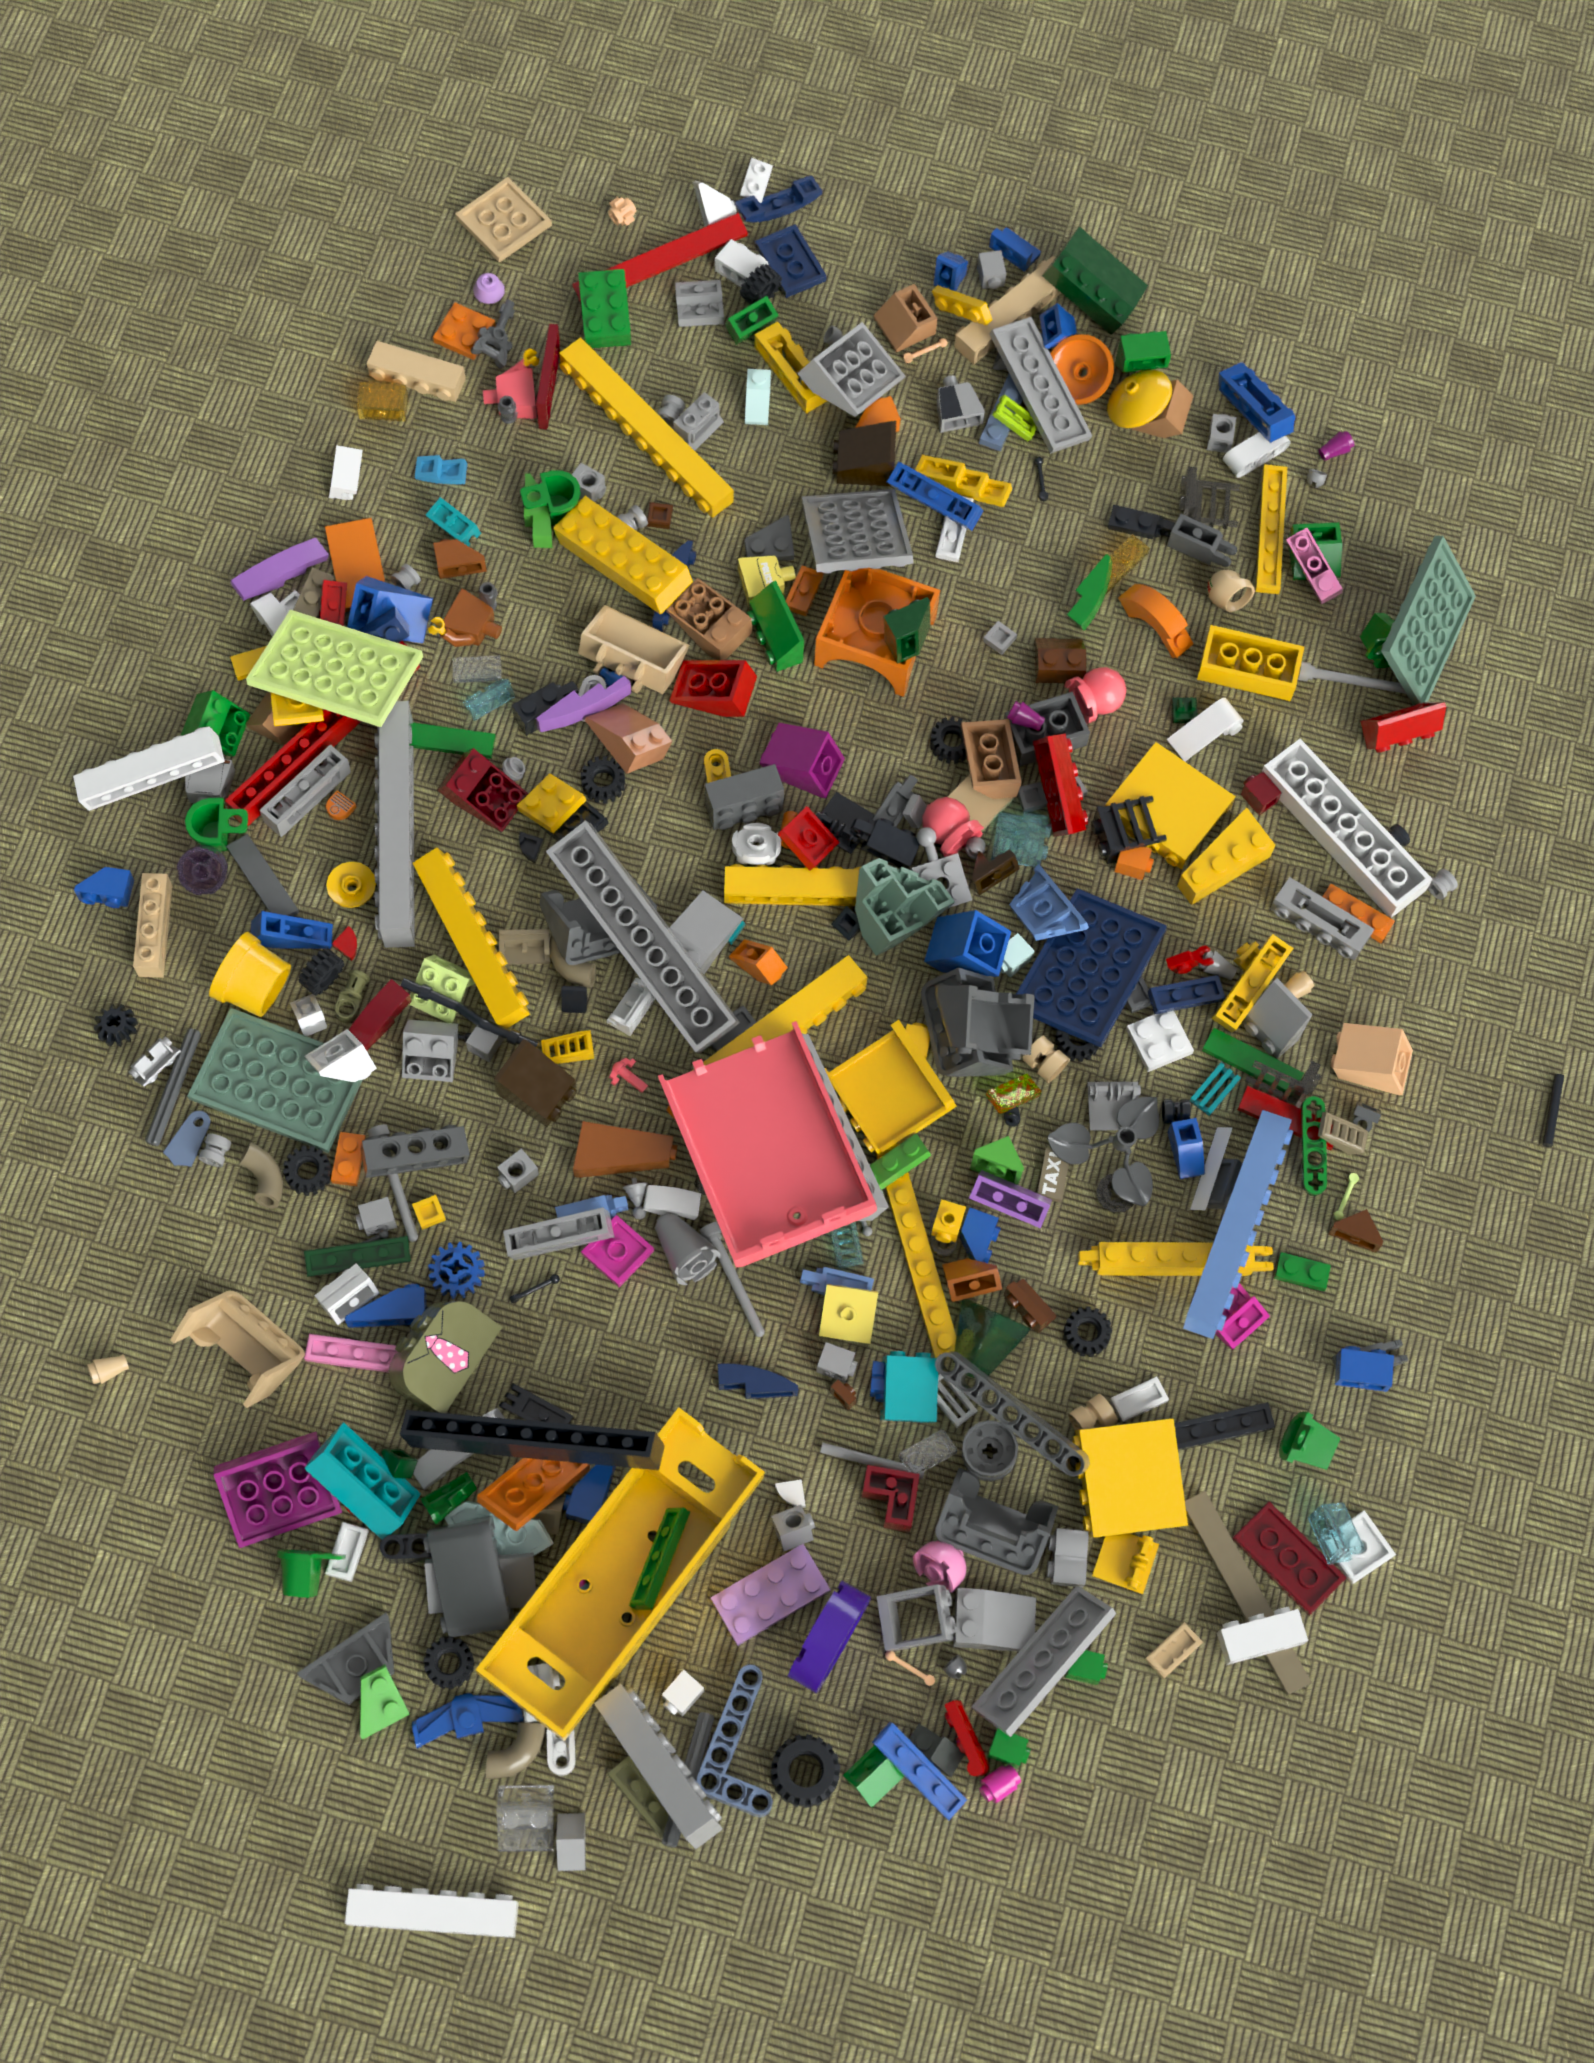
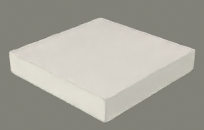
[1320,1510,1396,1585]

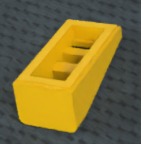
[541,1030,594,1064]

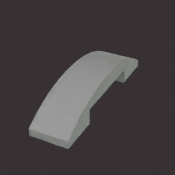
[413,1408,505,1490]

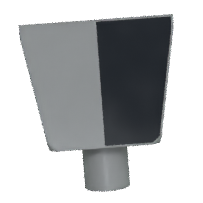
[937,375,985,433]

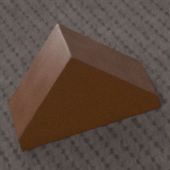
[1328,1209,1383,1253]

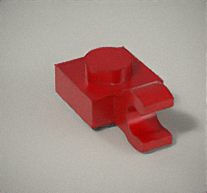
[1166,945,1214,974]

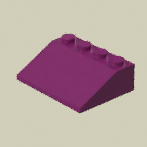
[213,1431,342,1548]

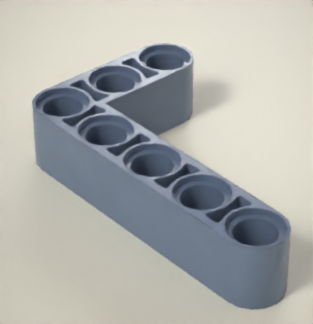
[696,1665,773,1817]

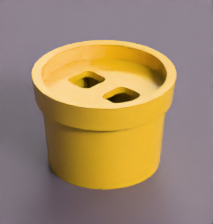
[209,932,291,1017]

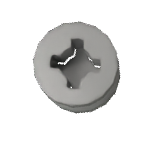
[390,564,421,591]
[1428,869,1458,900]

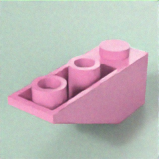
[1286,528,1342,605]

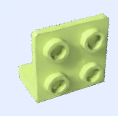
[409,955,475,1023]

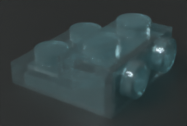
[991,812,1052,867]

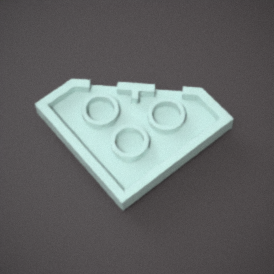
[445,1501,554,1555]

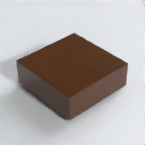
[647,502,673,530]

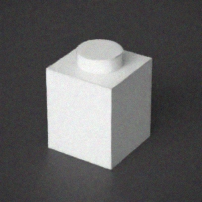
[662,1670,704,1717]

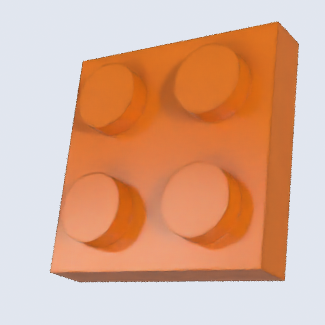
[433,303,496,360]

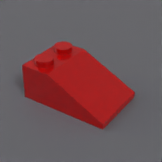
[670,660,757,717]

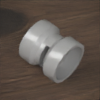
[657,395,685,428]
[617,505,648,530]
[198,1134,232,1167]

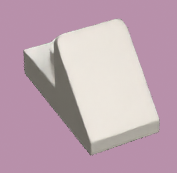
[290,994,327,1036]

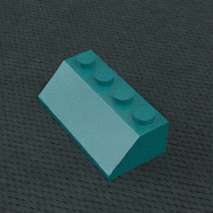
[304,1422,421,1540]

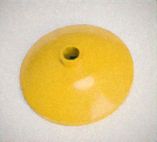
[1107,370,1172,428]

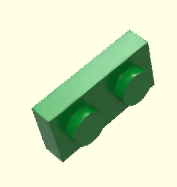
[1274,1252,1331,1292]

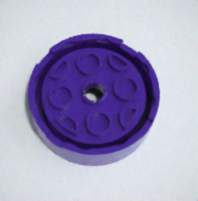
[788,1580,871,1694]

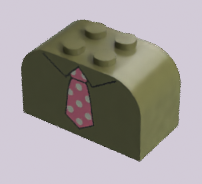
[389,1301,502,1413]

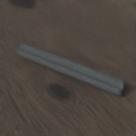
[145,1028,201,1146]
[662,1712,714,1848]

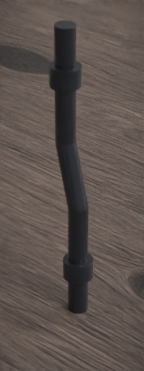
[401,978,539,1048]

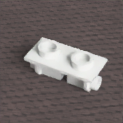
[740,158,773,203]

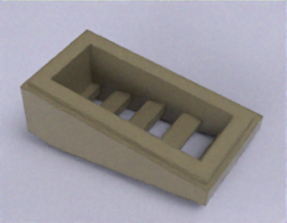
[1318,1112,1368,1155]

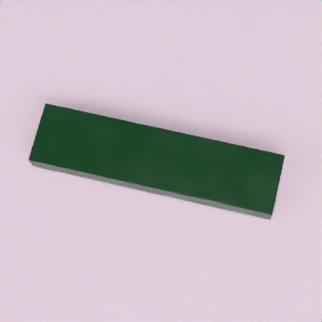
[304,1236,411,1277]

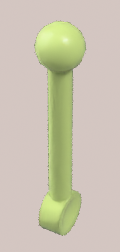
[1334,1173,1359,1221]

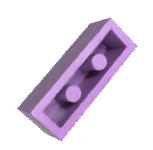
[969,1170,1052,1228]

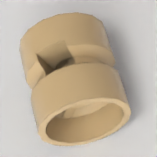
[1022,1035,1070,1083]
[1068,1394,1118,1430]

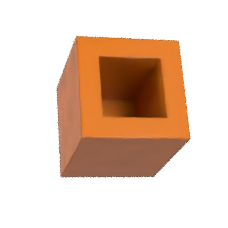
[1114,842,1154,880]

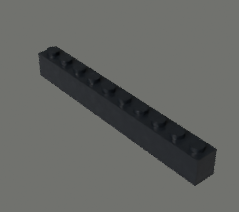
[400,1410,665,1470]

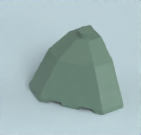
[855,858,955,956]

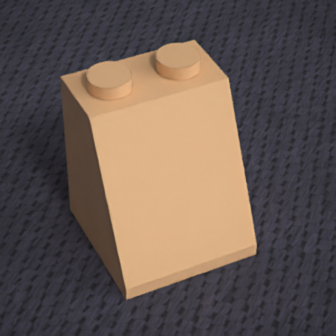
[1331,1023,1413,1095]

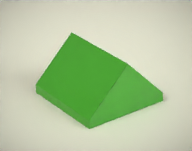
[970,1136,1024,1185]

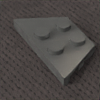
[297,1613,395,1705]

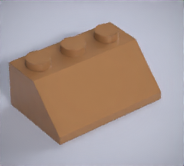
[961,719,1021,799]

